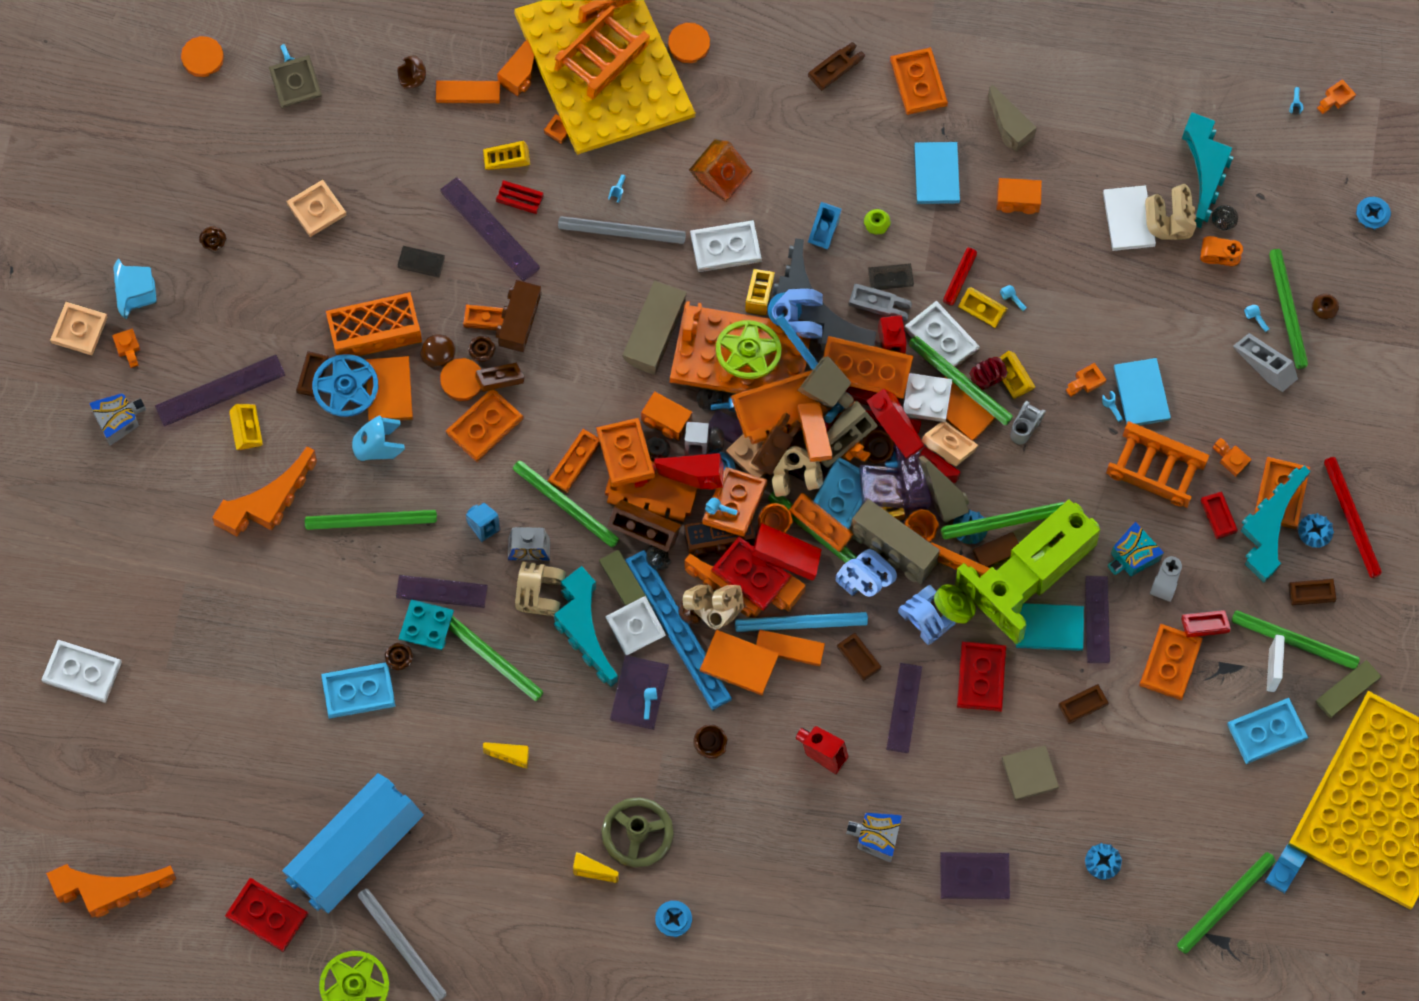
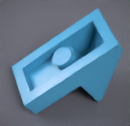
[808,202,842,249]
[1265,844,1308,894]

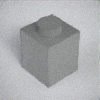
[684,422,709,456]

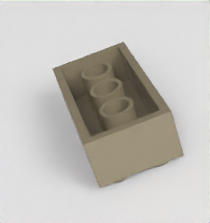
[850,499,940,584]

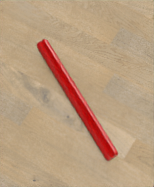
[1324,457,1382,578]

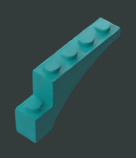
[1182,112,1234,228]
[1241,465,1311,583]
[554,566,618,687]

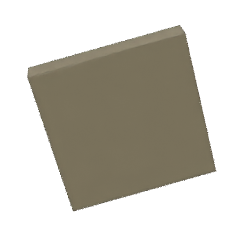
[269,55,322,108]
[1002,745,1059,801]

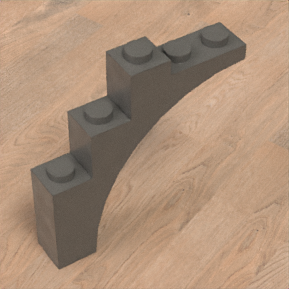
[773,238,876,352]

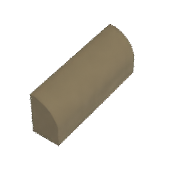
[622,280,687,375]

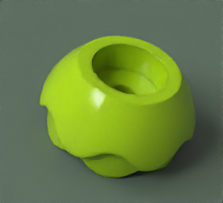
[864,209,891,235]

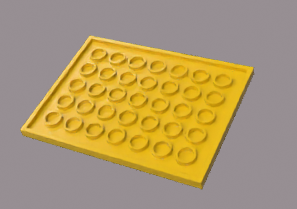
[514,0,696,155]
[1288,691,1419,910]

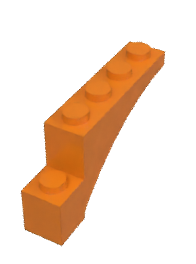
[212,446,317,537]
[684,554,806,618]
[46,864,177,918]

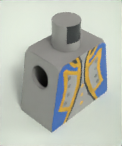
[89,393,146,446]
[508,527,550,561]
[846,813,902,862]

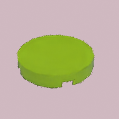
[934,584,976,623]

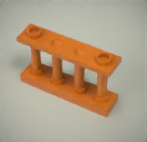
[554,5,650,100]
[1106,421,1210,508]

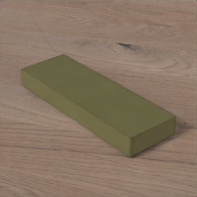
[599,550,651,606]
[1316,660,1381,719]

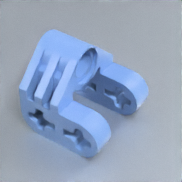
[772,289,823,339]
[835,549,897,597]
[898,585,956,645]

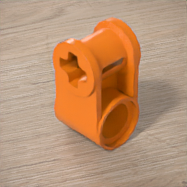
[1200,236,1243,267]

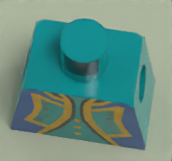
[1108,522,1164,576]

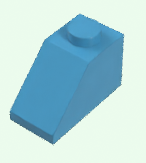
[466,503,500,542]

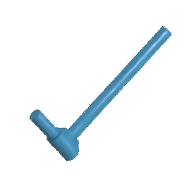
[775,315,851,423]

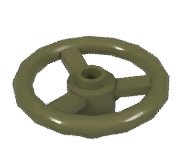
[601,797,674,868]

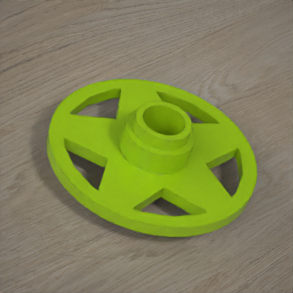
[716,320,782,379]
[319,951,389,1001]

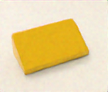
[958,287,1008,328]
[999,351,1036,399]
[229,404,263,450]

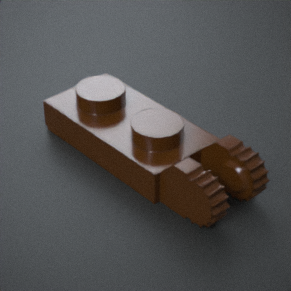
[808,42,865,91]
[751,413,801,475]

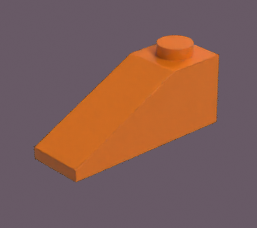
[497,39,535,97]

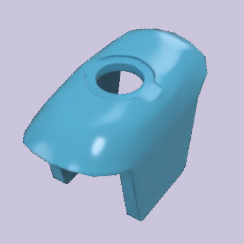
[113,259,157,319]
[352,416,405,461]

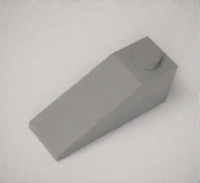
[1233,333,1298,392]

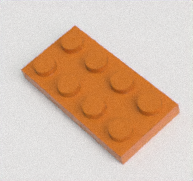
[823,336,914,399]

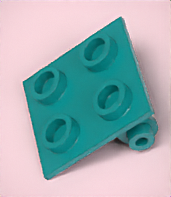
[398,599,454,650]

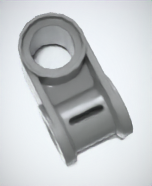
[1010,401,1046,445]
[1150,556,1182,602]

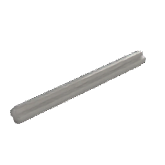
[558,216,686,244]
[358,888,447,1001]

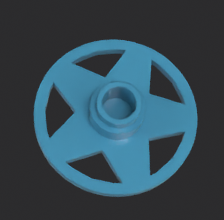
[312,354,378,417]

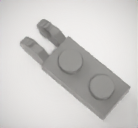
[848,284,912,321]

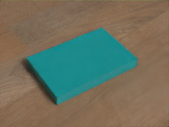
[1016,603,1084,651]

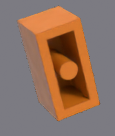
[996,178,1042,214]
[641,391,692,441]

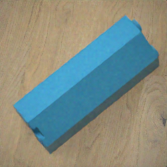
[282,773,424,914]

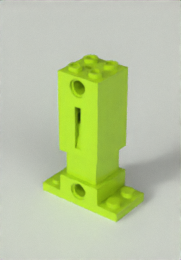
[955,499,1100,644]

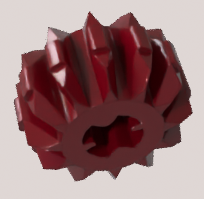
[969,357,1008,390]

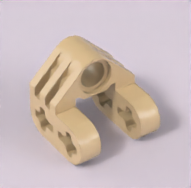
[1145,184,1196,240]
[772,446,823,497]
[515,562,566,616]
[683,585,744,629]

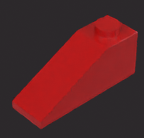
[867,388,924,459]
[654,453,724,490]

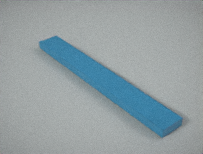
[625,550,732,711]

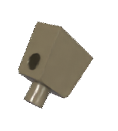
[798,356,854,409]

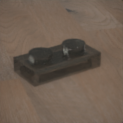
[397,246,445,278]
[868,263,914,290]

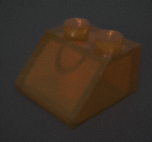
[689,139,753,202]

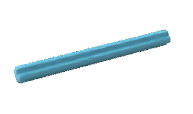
[735,612,868,632]

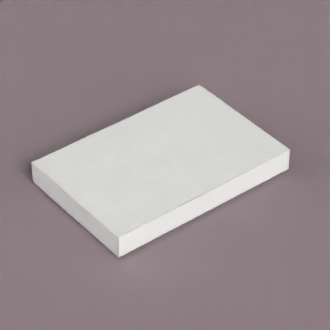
[1103,185,1156,251]
[690,220,762,272]
[904,301,980,368]
[42,640,122,703]

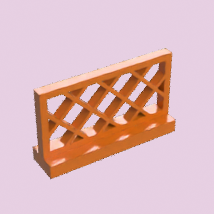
[326,292,422,356]

